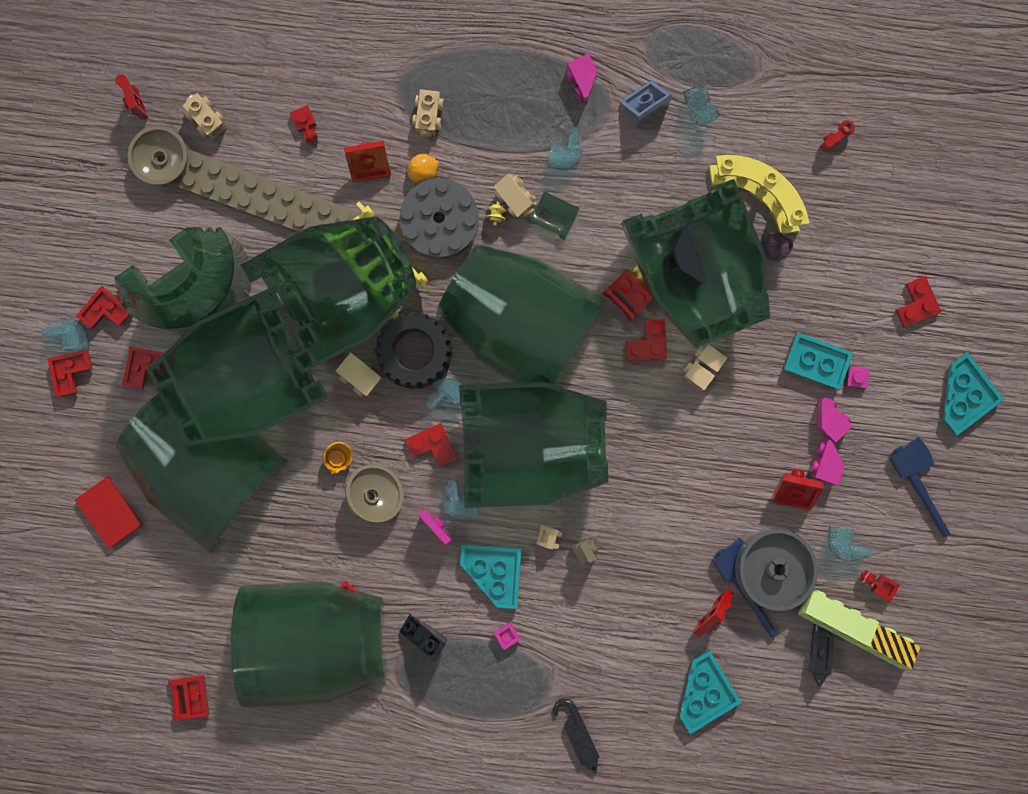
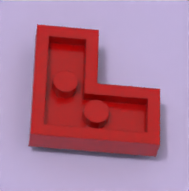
[895,276,942,328]
[76,286,134,329]
[626,319,667,361]
[122,346,171,389]
[47,349,93,397]
[405,423,457,467]
[693,588,734,638]

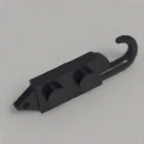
[809,623,834,687]
[553,699,600,774]

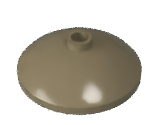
[128,126,188,185]
[345,464,404,523]

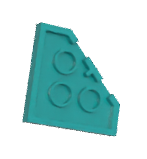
[943,352,1004,436]
[460,544,521,609]
[679,650,742,734]

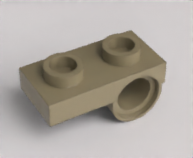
[571,537,599,564]

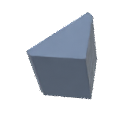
[620,80,672,127]

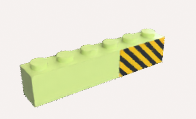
[798,590,920,670]

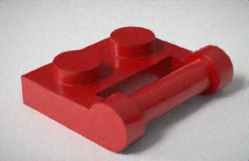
[115,74,148,120]
[602,268,655,321]
[168,675,209,721]

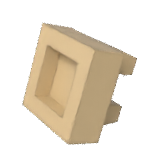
[536,525,563,550]

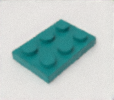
[783,332,853,390]

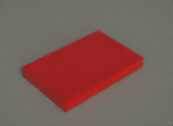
[75,476,143,548]

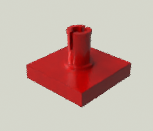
[344,141,391,183]
[772,469,823,510]

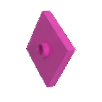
[418,508,453,545]

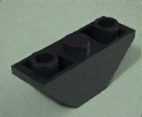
[665,227,707,289]
[399,614,447,661]

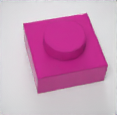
[846,366,869,389]
[493,621,521,650]

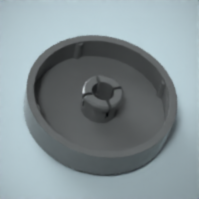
[399,178,479,259]
[735,529,818,611]

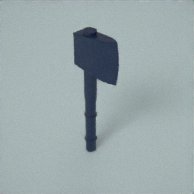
[888,437,950,537]
[712,538,777,637]

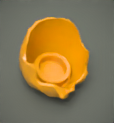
[407,154,439,184]
[323,442,352,474]

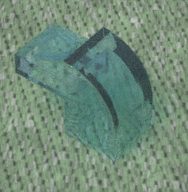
[683,85,720,125]
[548,128,583,170]
[41,318,90,351]
[425,378,470,411]
[443,480,478,520]
[828,526,872,562]

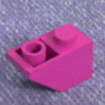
[565,53,597,104]
[817,397,853,443]
[810,440,845,485]

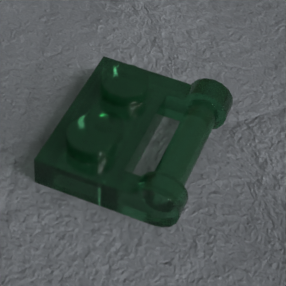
[529,191,579,240]

